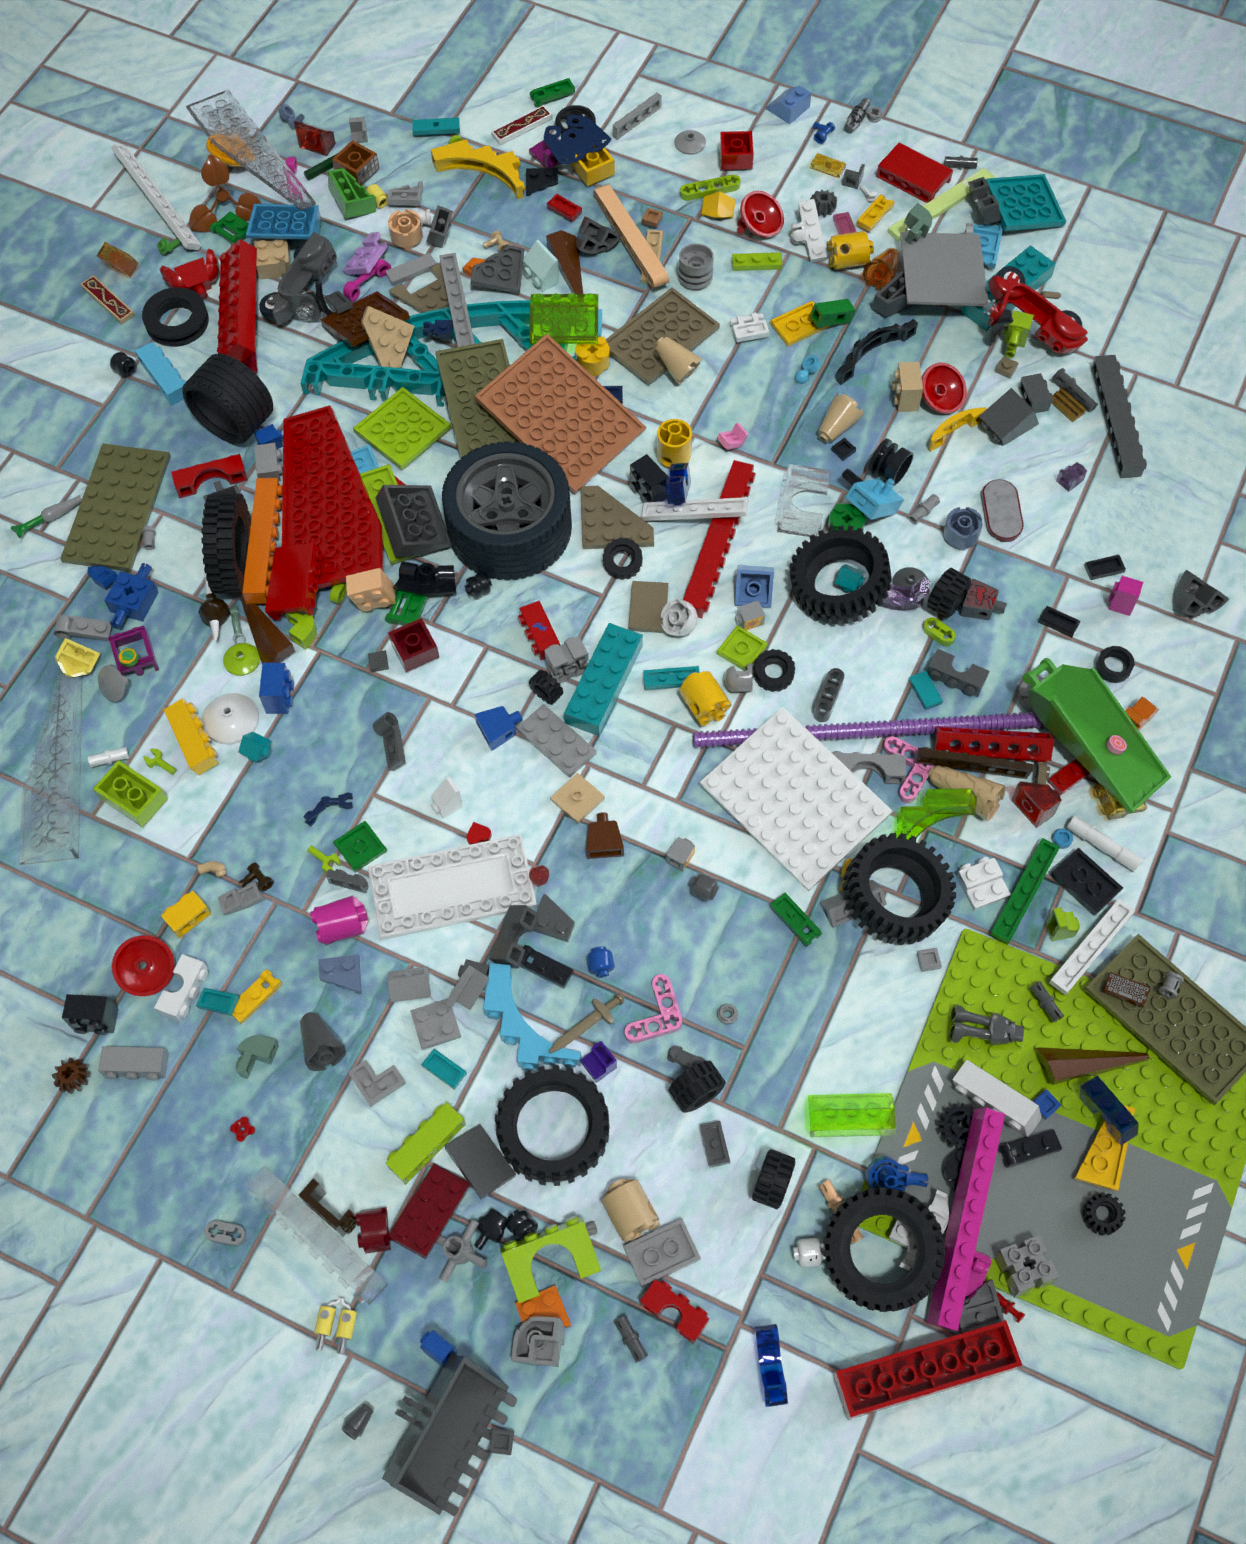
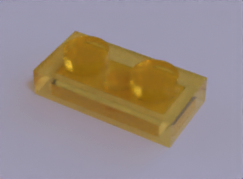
[810,153,846,178]

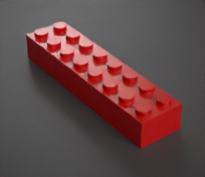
[217,239,257,362]
[833,1320,1022,1420]

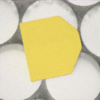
[55,638,101,678]

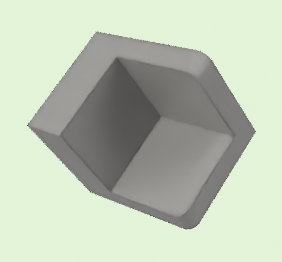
[349,116,368,143]

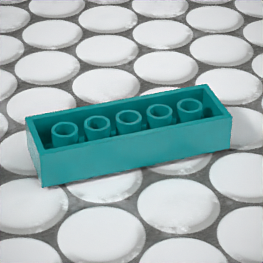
[961,245,1056,331]
[564,623,643,736]

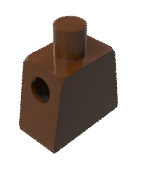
[586,812,624,859]

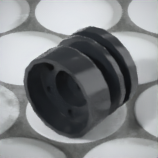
[868,438,914,486]

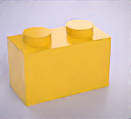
[161,891,211,939]

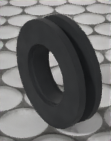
[142,287,209,347]

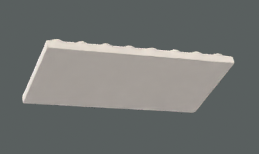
[368,834,537,940]

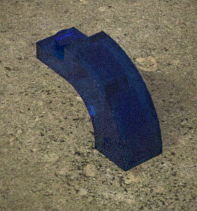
[754,1324,788,1407]

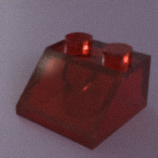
[294,121,336,156]
[1011,781,1062,828]

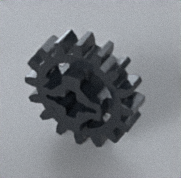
[937,1103,973,1150]

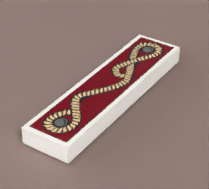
[491,105,552,145]

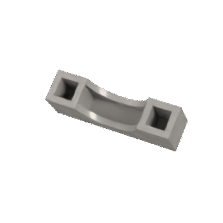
[831,751,906,785]

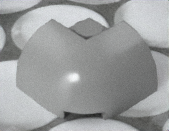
[511,1316,565,1367]

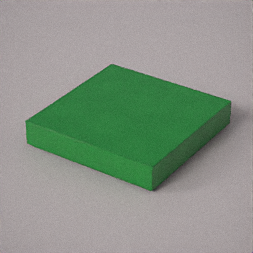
[333,821,387,873]

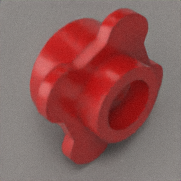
[230,1117,255,1142]

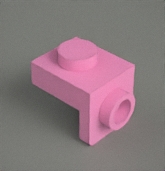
[717,423,748,450]

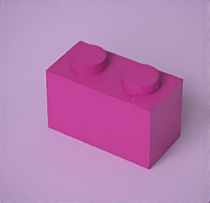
[1107,576,1143,616]

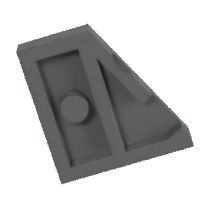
[533,894,575,942]
[959,1279,1004,1334]

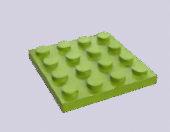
[353,387,451,470]

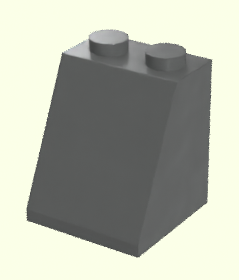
[979,388,1039,445]

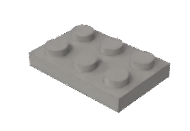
[623,1218,701,1288]

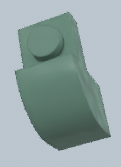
[904,203,932,244]
[236,1035,279,1079]

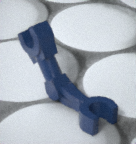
[303,792,353,826]

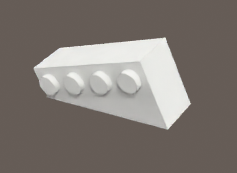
[952,1060,1042,1138]

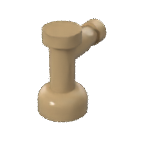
[483,230,510,252]

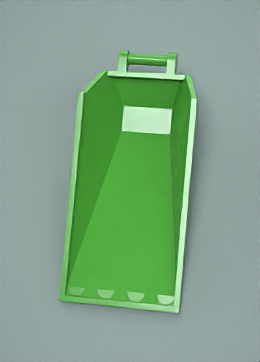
[1022,658,1171,814]

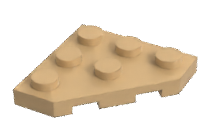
[361,306,414,368]

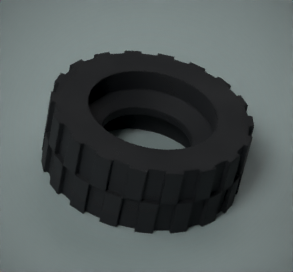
[603,538,643,580]
[753,649,795,692]

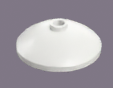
[202,693,259,744]

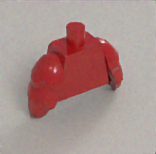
[159,249,219,299]

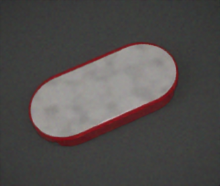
[982,479,1024,542]

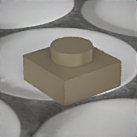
[995,356,1019,379]

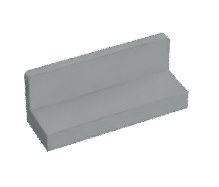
[820,880,887,927]

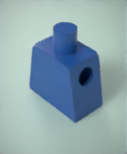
[474,706,523,751]

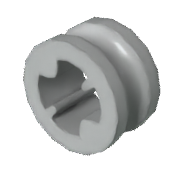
[867,107,882,123]

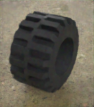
[927,567,971,618]
[668,1061,726,1113]
[752,1149,796,1209]

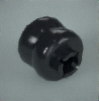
[110,352,135,377]
[464,573,492,598]
[506,1210,538,1241]

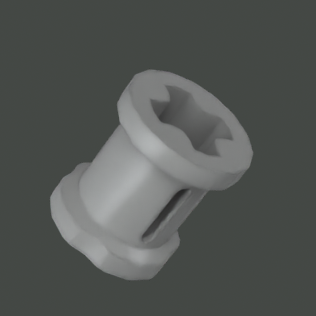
[1158,971,1184,999]

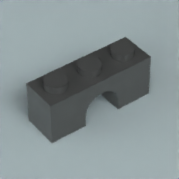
[968,177,1001,225]
[927,649,990,697]
[489,905,539,968]

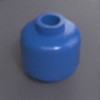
[587,946,615,978]

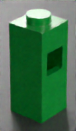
[809,299,856,328]

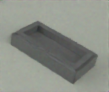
[324,291,353,314]

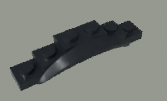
[836,319,918,385]

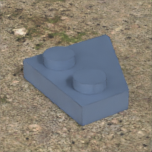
[318,954,362,994]

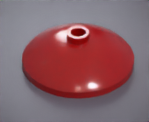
[740,190,784,238]
[921,362,967,414]
[111,935,175,996]

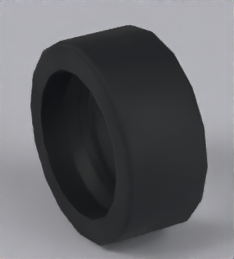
[1096,646,1135,683]

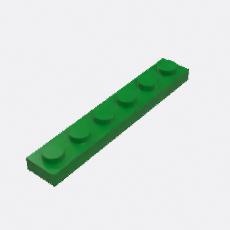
[990,838,1060,945]

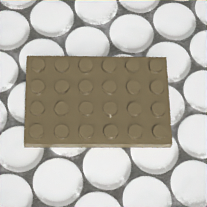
[606,288,720,385]

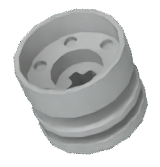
[679,244,714,289]

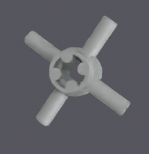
[436,1219,488,1283]

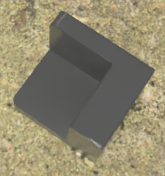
[843,164,865,189]

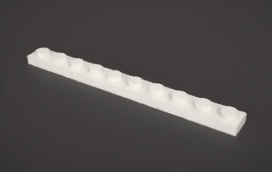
[112,144,201,250]

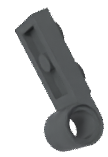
[373,712,406,771]

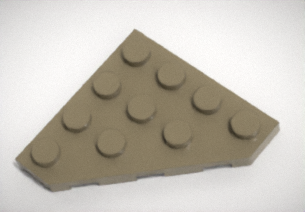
[581,486,654,549]

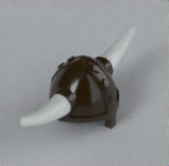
[198,573,231,641]

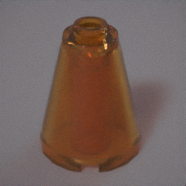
[863,248,900,291]

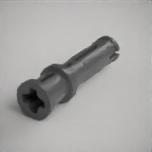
[1052,368,1098,412]

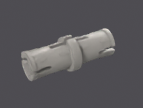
[908,494,940,524]

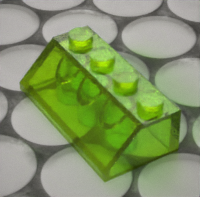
[808,1093,896,1137]

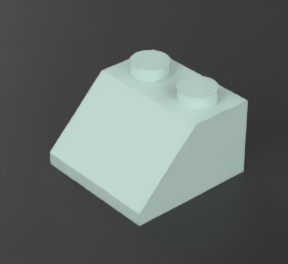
[523,240,559,292]

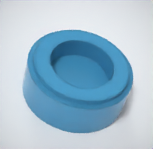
[1052,828,1073,849]

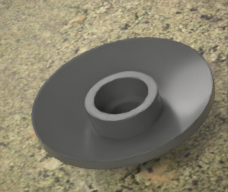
[892,567,929,599]

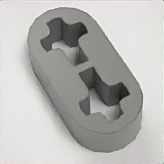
[204,1221,247,1247]

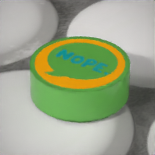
[118,648,139,667]

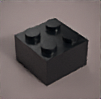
[629,454,669,503]
[62,994,118,1035]

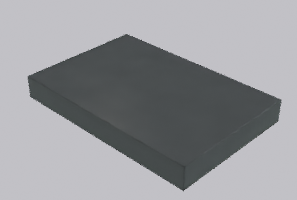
[445,1124,516,1200]

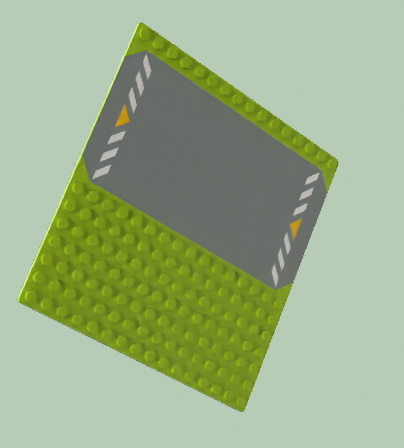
[858,928,1246,1370]

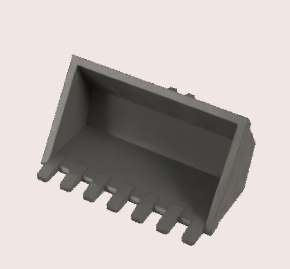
[382,1353,517,1516]

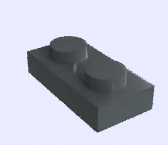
[326,869,369,894]
[700,1121,730,1168]

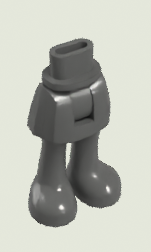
[949,1004,1024,1045]

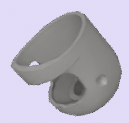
[725,664,753,692]

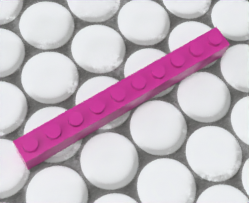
[926,1107,1005,1331]

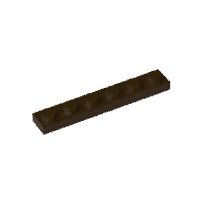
[914,747,1033,779]

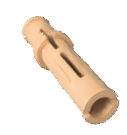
[819,1180,864,1244]

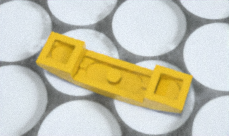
[928,407,987,452]

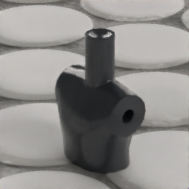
[474,1208,508,1250]

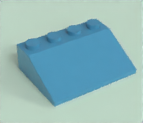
[246,204,321,239]

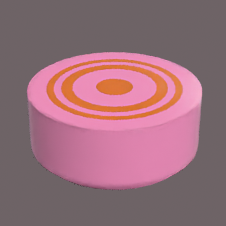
[1106,735,1127,755]

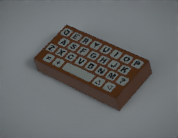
[1103,972,1150,1008]

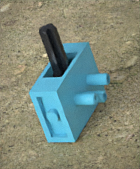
[842,469,904,519]

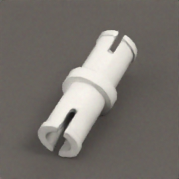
[88,747,129,768]

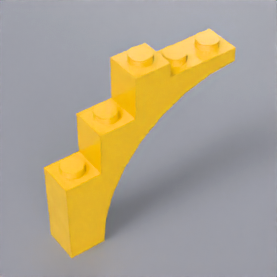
[430,139,525,199]

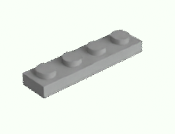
[613,93,662,140]

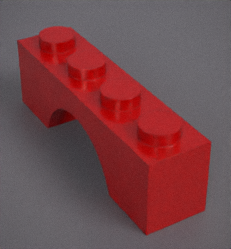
[171,454,248,499]

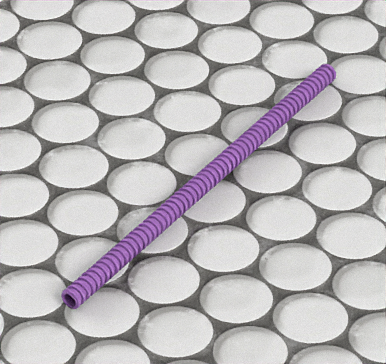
[693,712,1046,748]

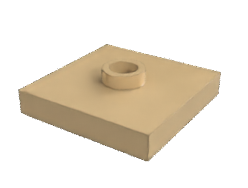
[550,772,605,824]

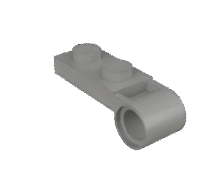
[54,615,112,641]

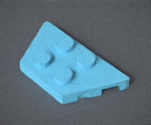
[973,221,1003,269]

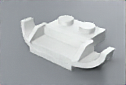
[889,1190,949,1271]

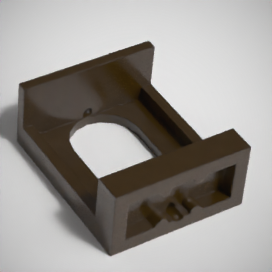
[298,1178,357,1237]

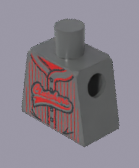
[960,578,1007,620]

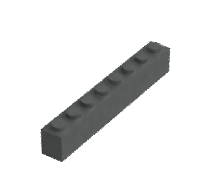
[1091,355,1147,478]

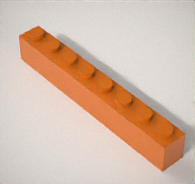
[242,478,283,604]

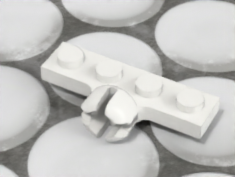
[790,199,827,263]

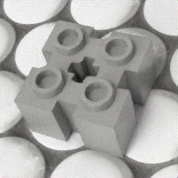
[545,636,589,684]
[995,1235,1059,1298]

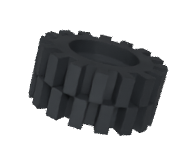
[528,669,564,704]
[1082,1193,1126,1236]

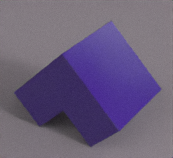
[581,1041,617,1083]

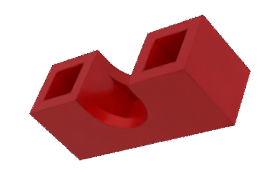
[640,1279,710,1344]

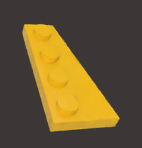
[1074,1102,1135,1192]

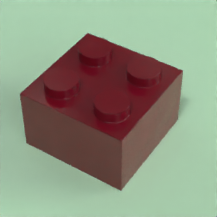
[388,618,439,672]

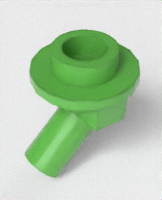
[157,238,181,255]

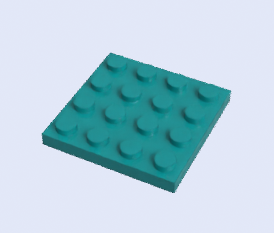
[985,174,1066,231]

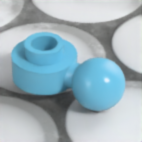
[795,355,820,384]

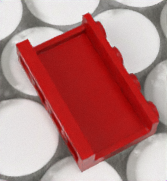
[876,142,953,203]
[265,543,323,620]

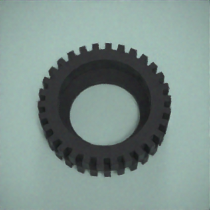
[201,493,251,594]
[789,526,892,624]
[842,833,956,945]
[823,1188,946,1312]

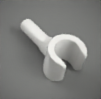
[860,185,877,202]

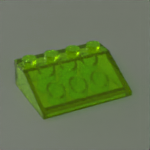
[530,293,599,344]

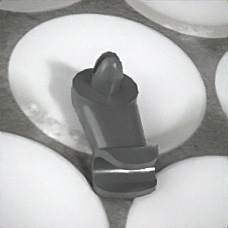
[667,1046,705,1070]

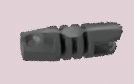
[844,98,870,133]

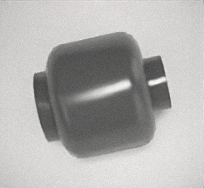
[689,873,720,902]

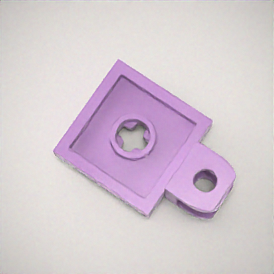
[343,232,388,275]

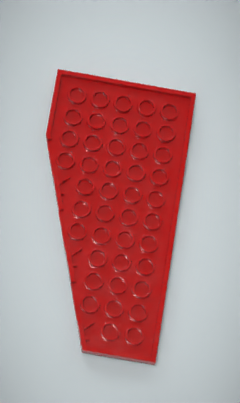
[282,405,383,589]

